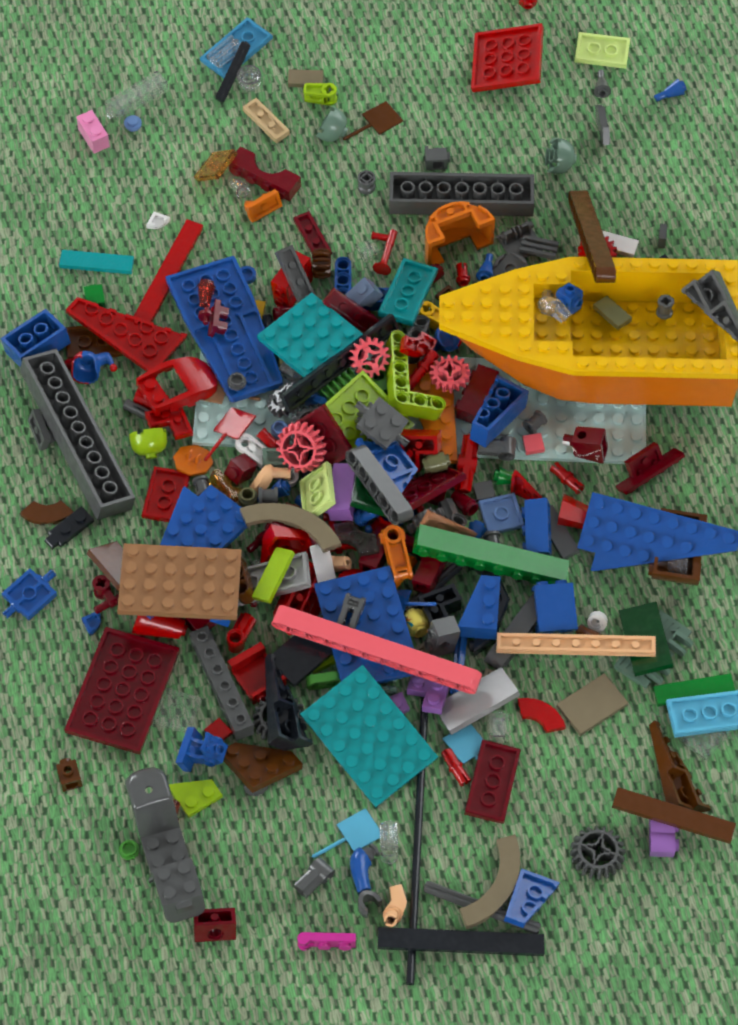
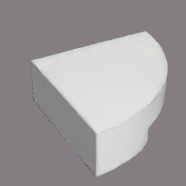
[146,212,170,229]

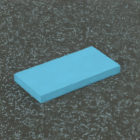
[666,690,738,738]

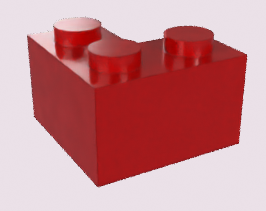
[400,429,442,472]

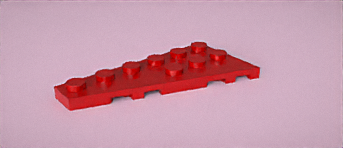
[66,297,188,372]

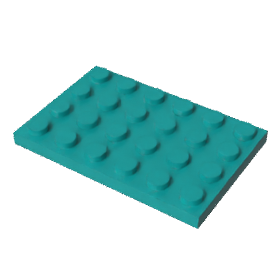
[300,665,438,808]

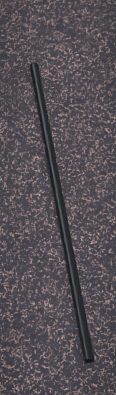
[406,697,428,985]

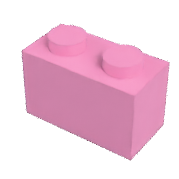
[76,110,110,154]

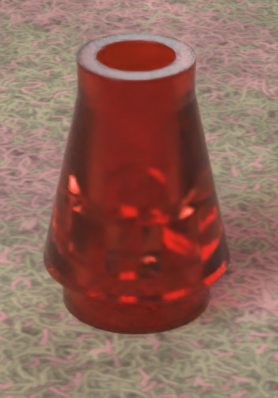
[197,279,216,308]

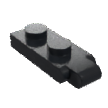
[44,506,94,550]

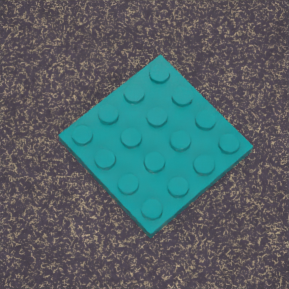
[257,292,363,378]

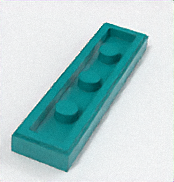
[59,250,134,274]

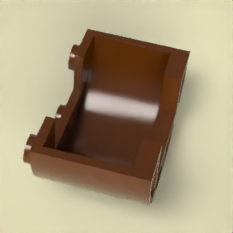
[648,508,707,586]

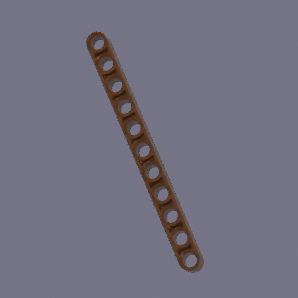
[568,190,616,283]

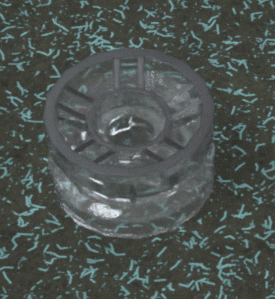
[237,65,262,92]

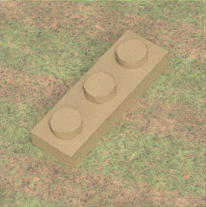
[243,98,290,144]

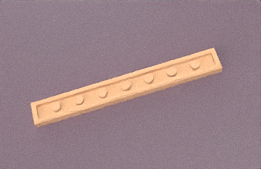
[496,632,656,657]

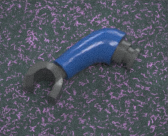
[350,843,382,918]

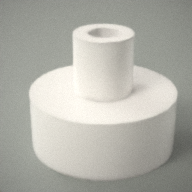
[587,611,608,632]

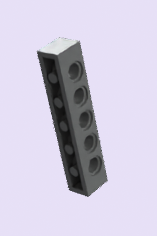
[189,626,254,741]

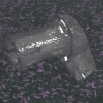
[537,290,572,323]

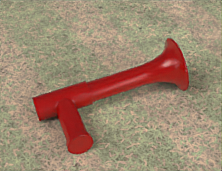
[371,229,398,275]

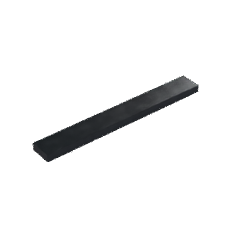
[280,313,399,412]
[378,927,544,956]

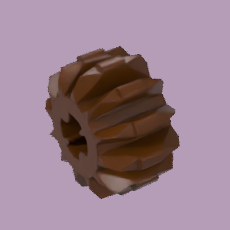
[312,248,331,279]

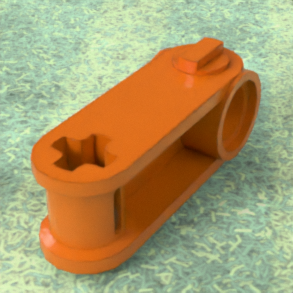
[379,525,413,583]

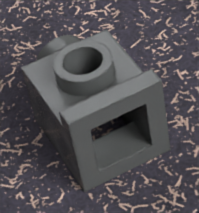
[424,146,451,171]

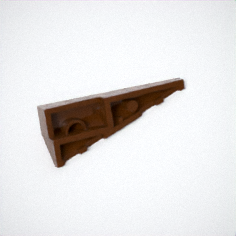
[649,720,711,813]

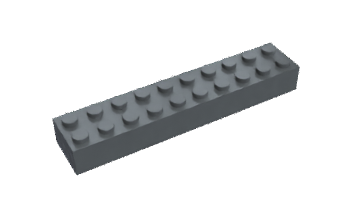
[20,349,135,520]

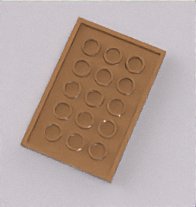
[117,543,242,620]

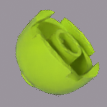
[129,428,167,459]

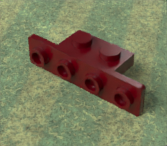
[615,442,685,495]

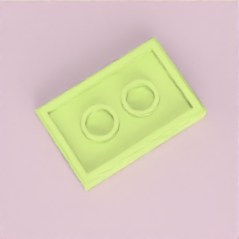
[574,32,630,69]
[299,461,336,517]

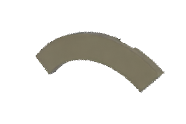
[240,503,341,553]
[459,834,520,930]

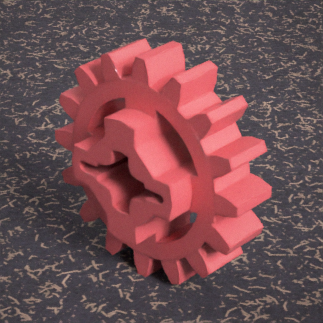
[349,336,390,378]
[429,355,471,393]

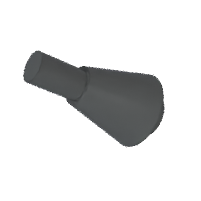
[594,70,611,98]

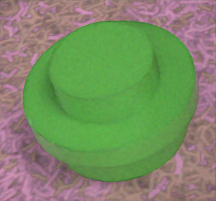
[119,840,139,860]

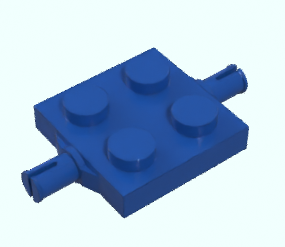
[1,568,57,620]

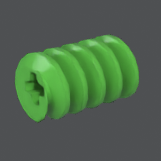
[318,368,356,401]

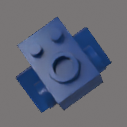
[175,727,228,772]

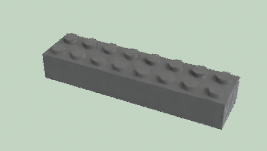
[389,172,534,216]

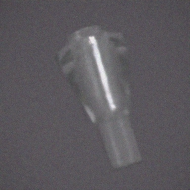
[225,172,251,199]

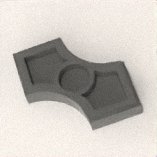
[595,105,610,145]

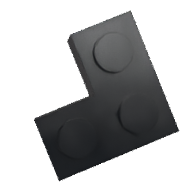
[418,583,462,627]

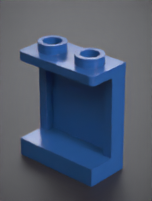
[531,580,578,634]

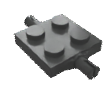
[354,397,410,450]

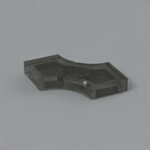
[334,521,379,557]

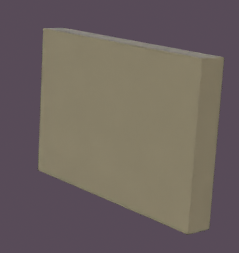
[556,673,628,736]

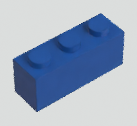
[521,498,552,556]

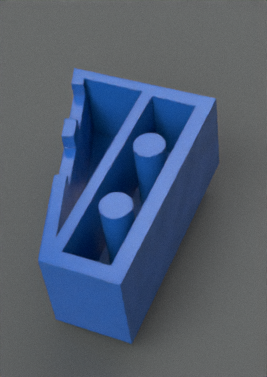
[458,575,501,640]

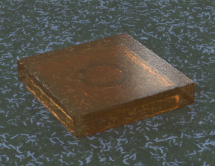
[194,149,238,181]

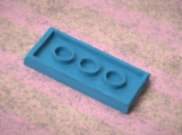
[200,17,273,79]

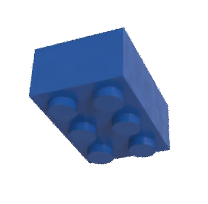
[0,309,71,367]

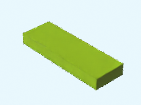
[252,547,295,604]

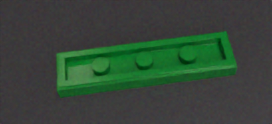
[653,673,735,707]

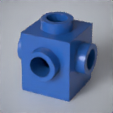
[555,283,583,317]

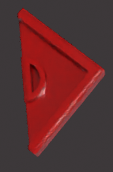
[510,470,543,499]

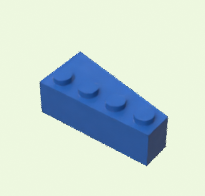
[470,375,529,448]

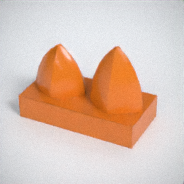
[244,189,283,223]

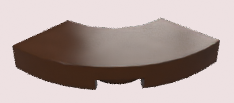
[20,500,74,525]

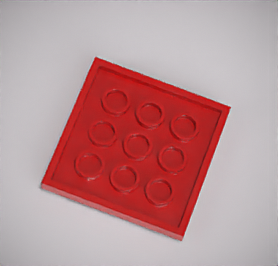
[471,23,544,92]

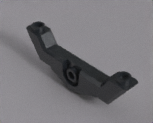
[469,567,510,657]

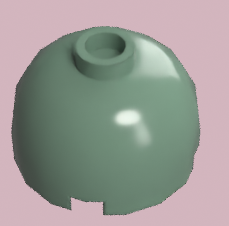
[316,106,348,142]
[545,137,577,174]

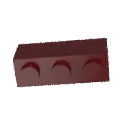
[454,364,499,424]

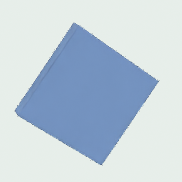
[478,493,525,533]

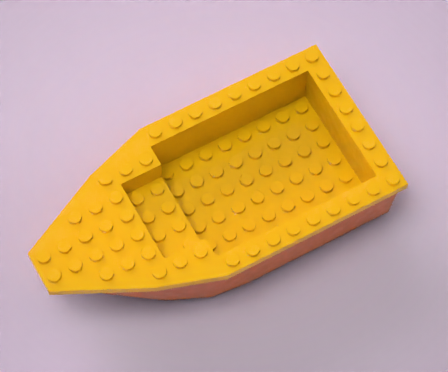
[439,257,738,407]

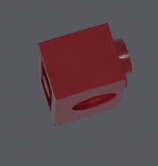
[193,908,236,942]

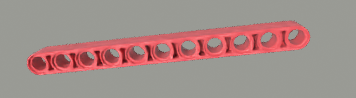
[271,605,482,694]

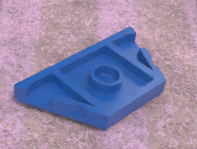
[355,438,418,493]

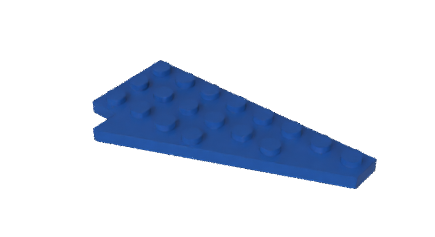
[146,485,247,620]
[577,492,738,572]

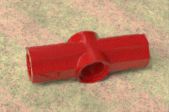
[455,434,479,493]

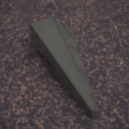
[681,270,738,341]

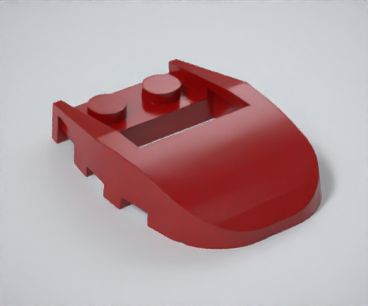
[136,357,218,416]

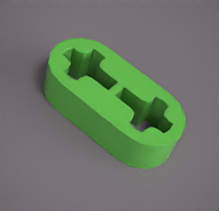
[306,671,341,690]

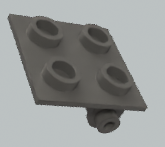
[496,221,537,259]

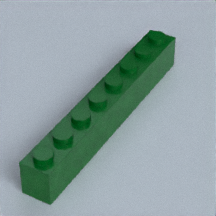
[412,524,570,584]

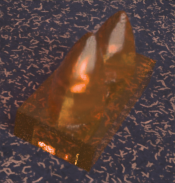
[208,468,243,503]

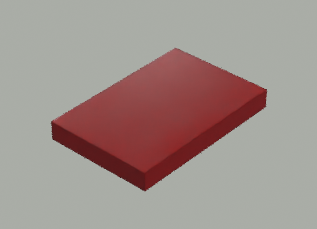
[141,466,191,522]

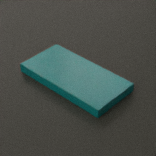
[378,258,438,326]

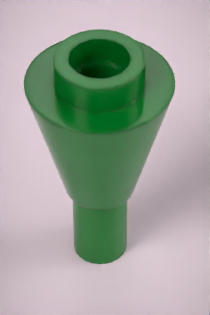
[493,467,529,485]

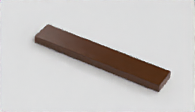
[612,787,736,844]

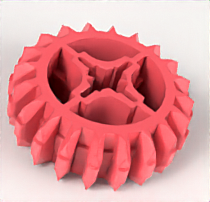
[276,421,327,473]

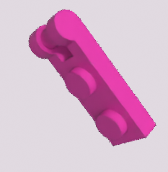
[297,932,356,951]

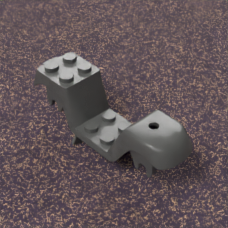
[125,767,206,923]

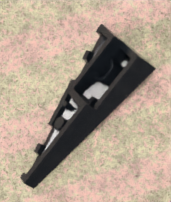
[265,653,313,751]

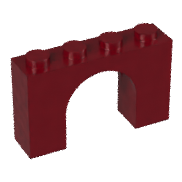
[358,526,448,594]

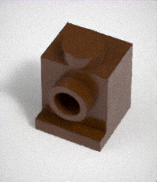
[56,758,83,792]

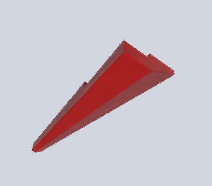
[558,494,588,529]
[260,524,361,563]

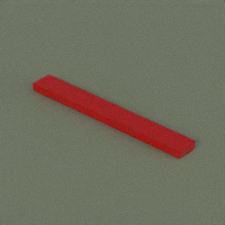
[134,219,203,322]

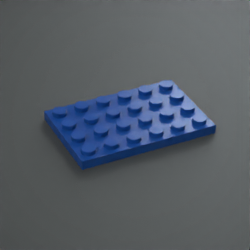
[314,566,414,684]

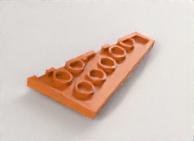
[408,364,458,464]

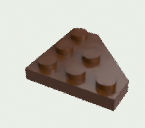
[223,742,303,793]

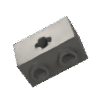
[424,615,461,656]

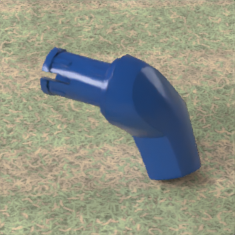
[353,508,380,526]

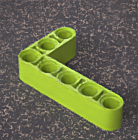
[385,330,446,421]

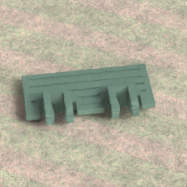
[614,610,693,689]

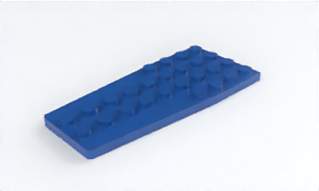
[165,256,283,402]

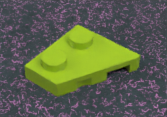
[169,779,223,818]

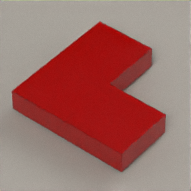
[145,407,193,440]

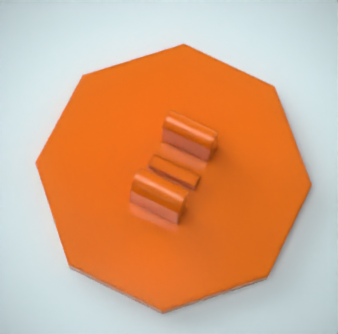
[173,445,213,476]

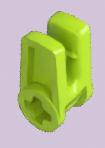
[303,83,337,106]

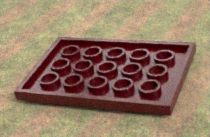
[64,627,180,755]

